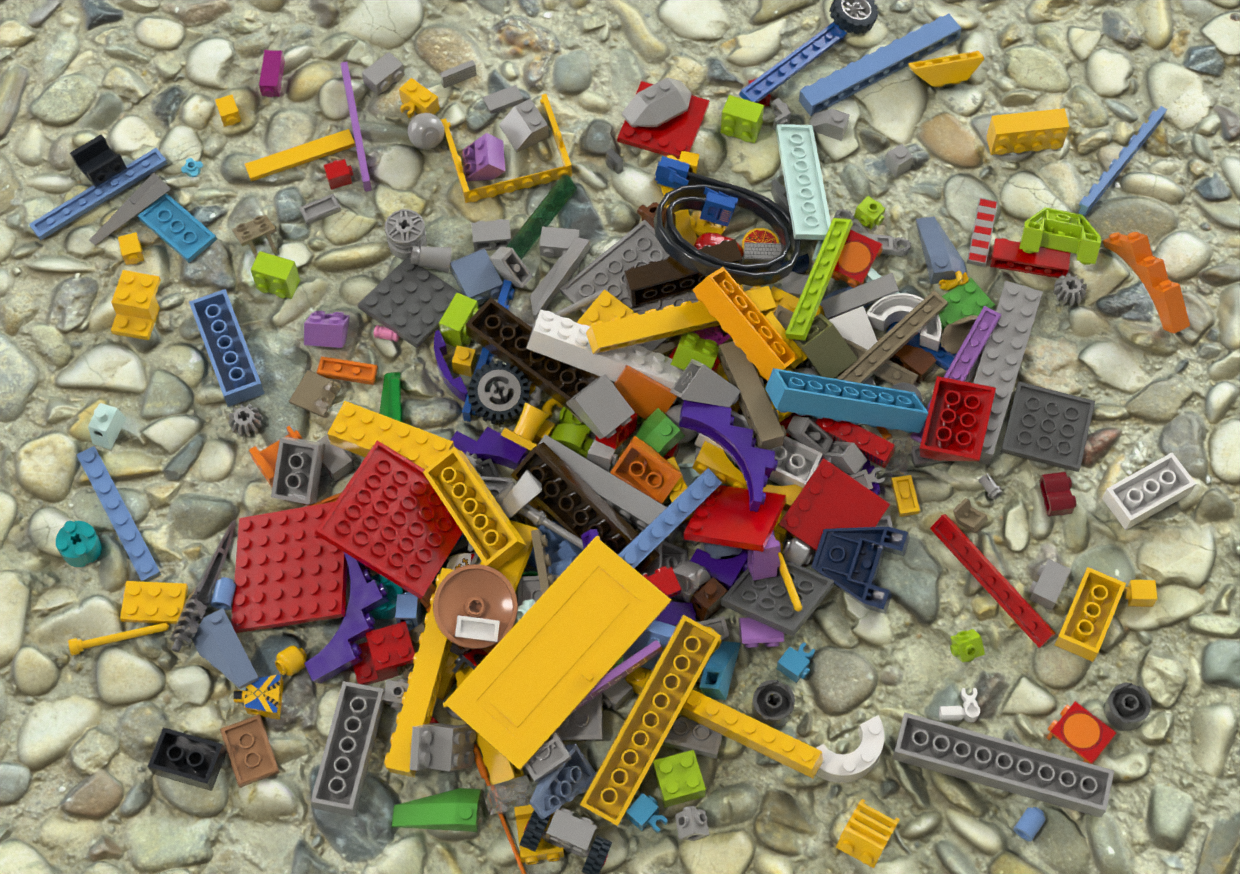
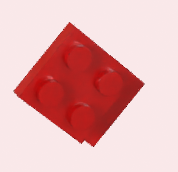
[353,621,415,685]

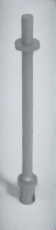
[519,503,648,575]

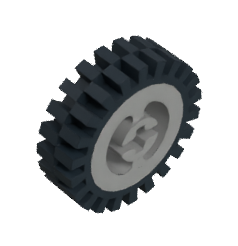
[468,361,530,425]

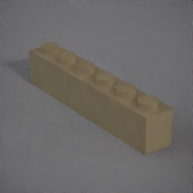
[718,341,786,450]

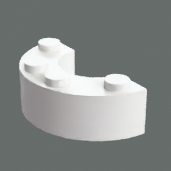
[867,293,941,351]
[816,716,884,783]

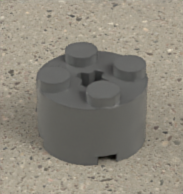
[752,680,795,728]
[1104,682,1152,731]

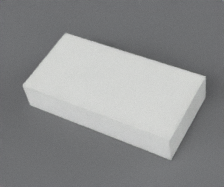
[455,615,500,642]

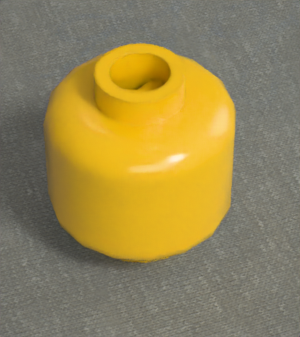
[275,645,307,676]

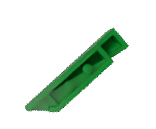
[379,372,402,422]

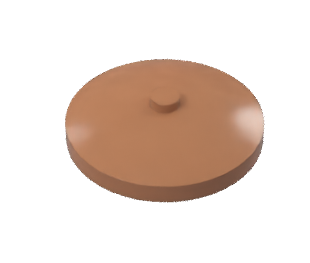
[433,564,518,649]

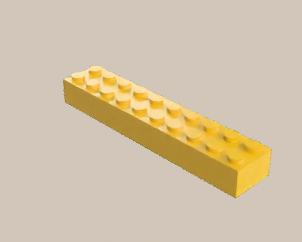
[580,615,721,826]

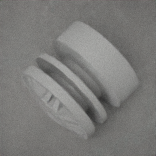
[385,209,427,259]

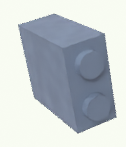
[450,248,503,306]

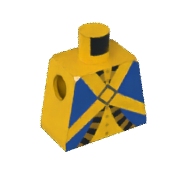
[233,675,284,720]

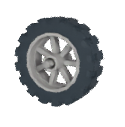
[829,0,879,34]

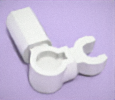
[939,688,980,723]

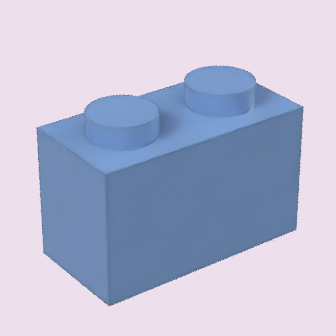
[395,592,423,631]

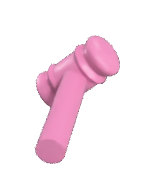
[373,325,400,342]

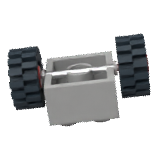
[519,808,612,874]

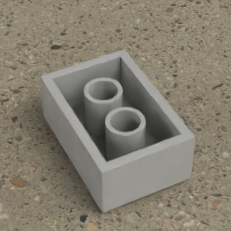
[271,437,325,504]

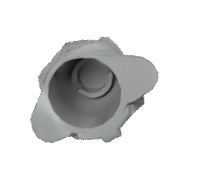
[673,561,711,603]

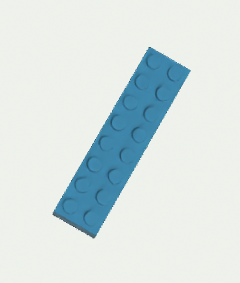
[765,368,928,433]

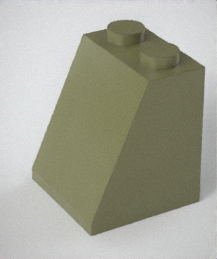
[793,313,858,379]

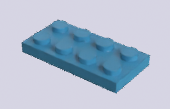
[138,193,217,263]

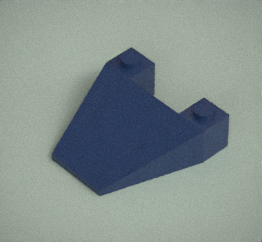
[811,526,910,614]

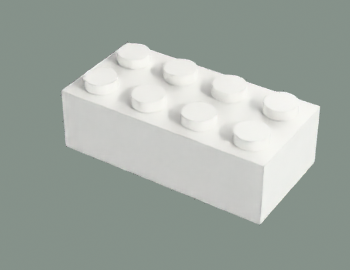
[1102,453,1196,530]

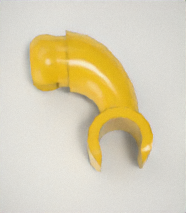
[938,271,969,291]
[541,398,563,419]

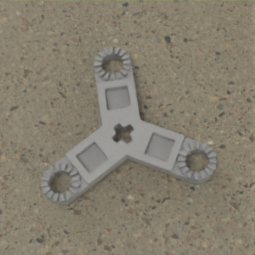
[834,209,911,256]

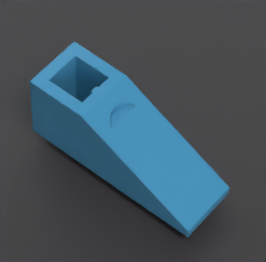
[699,641,741,700]

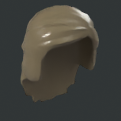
[940,315,978,354]

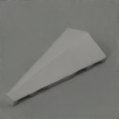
[89,172,171,245]

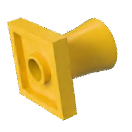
[501,402,549,451]

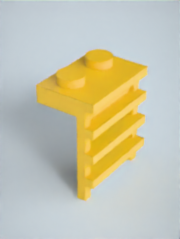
[836,799,900,868]

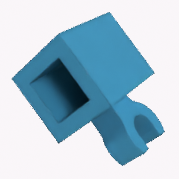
[776,642,815,683]
[626,793,668,833]

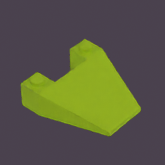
[1019,207,1101,265]

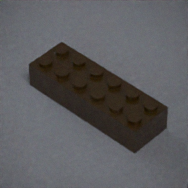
[624,239,742,308]

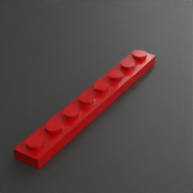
[930,514,1056,648]

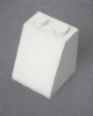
[829,306,877,350]

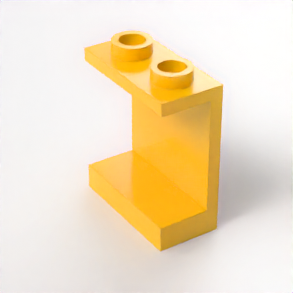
[514,805,564,865]

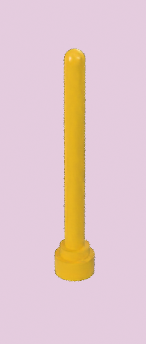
[774,537,802,612]
[68,623,169,656]

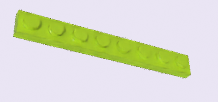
[785,218,853,341]

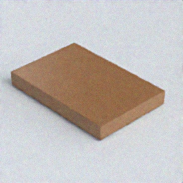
[220,714,280,788]

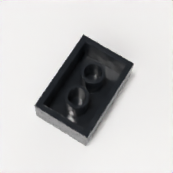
[147,727,227,791]

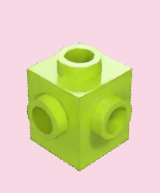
[854,196,886,230]
[950,629,985,663]

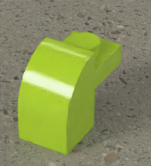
[550,423,594,459]

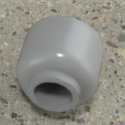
[781,538,812,566]

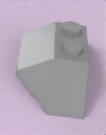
[622,77,692,127]

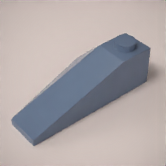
[916,216,968,284]
[191,608,259,689]
[529,744,596,819]

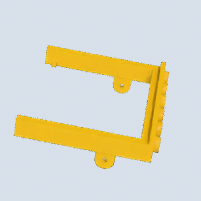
[441,94,572,203]

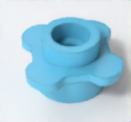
[181,158,203,177]

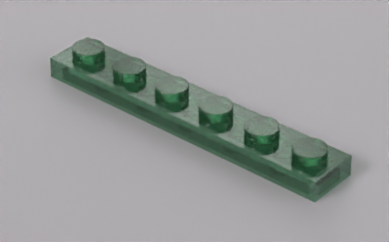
[506,175,577,260]

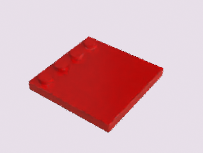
[617,81,710,159]
[778,458,890,551]
[684,485,786,552]

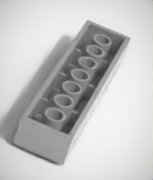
[538,434,683,544]

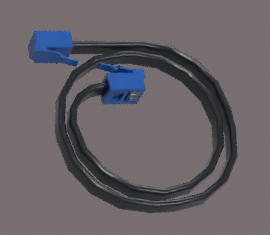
[654,156,801,286]

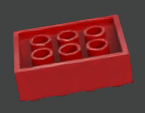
[920,376,996,461]

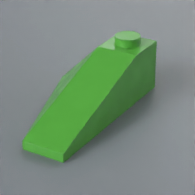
[636,408,685,457]
[392,788,481,832]

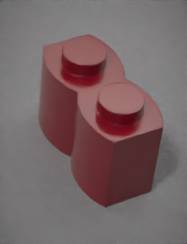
[1039,472,1077,517]

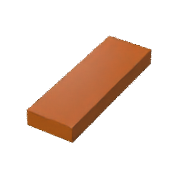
[317,356,378,385]

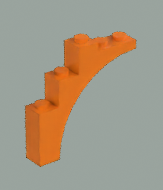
[1103,232,1190,334]

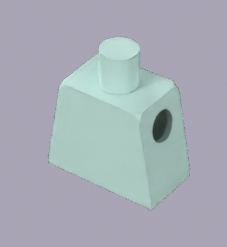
[88,403,126,450]

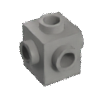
[382,679,409,711]
[675,806,709,841]

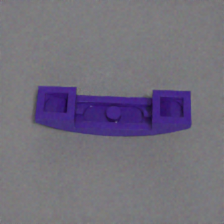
[434,330,468,402]

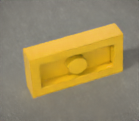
[891,475,920,517]

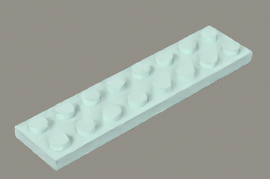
[775,124,831,240]

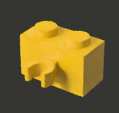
[399,78,440,118]

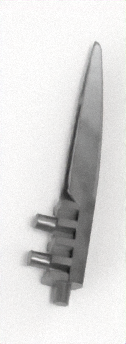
[170,520,236,653]

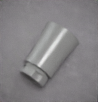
[410,246,451,273]

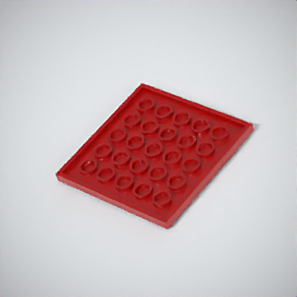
[315,440,463,599]
[231,502,348,633]

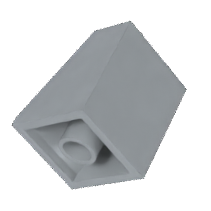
[670,359,741,408]
[566,374,635,439]

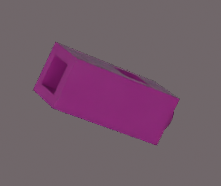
[259,50,285,97]

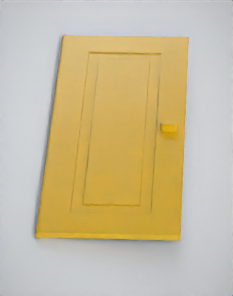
[443,536,671,770]

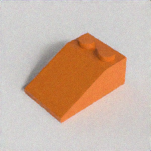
[610,435,682,504]

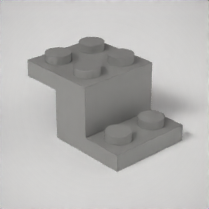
[410,723,476,772]
[525,730,572,783]

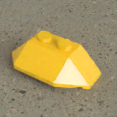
[908,51,984,87]

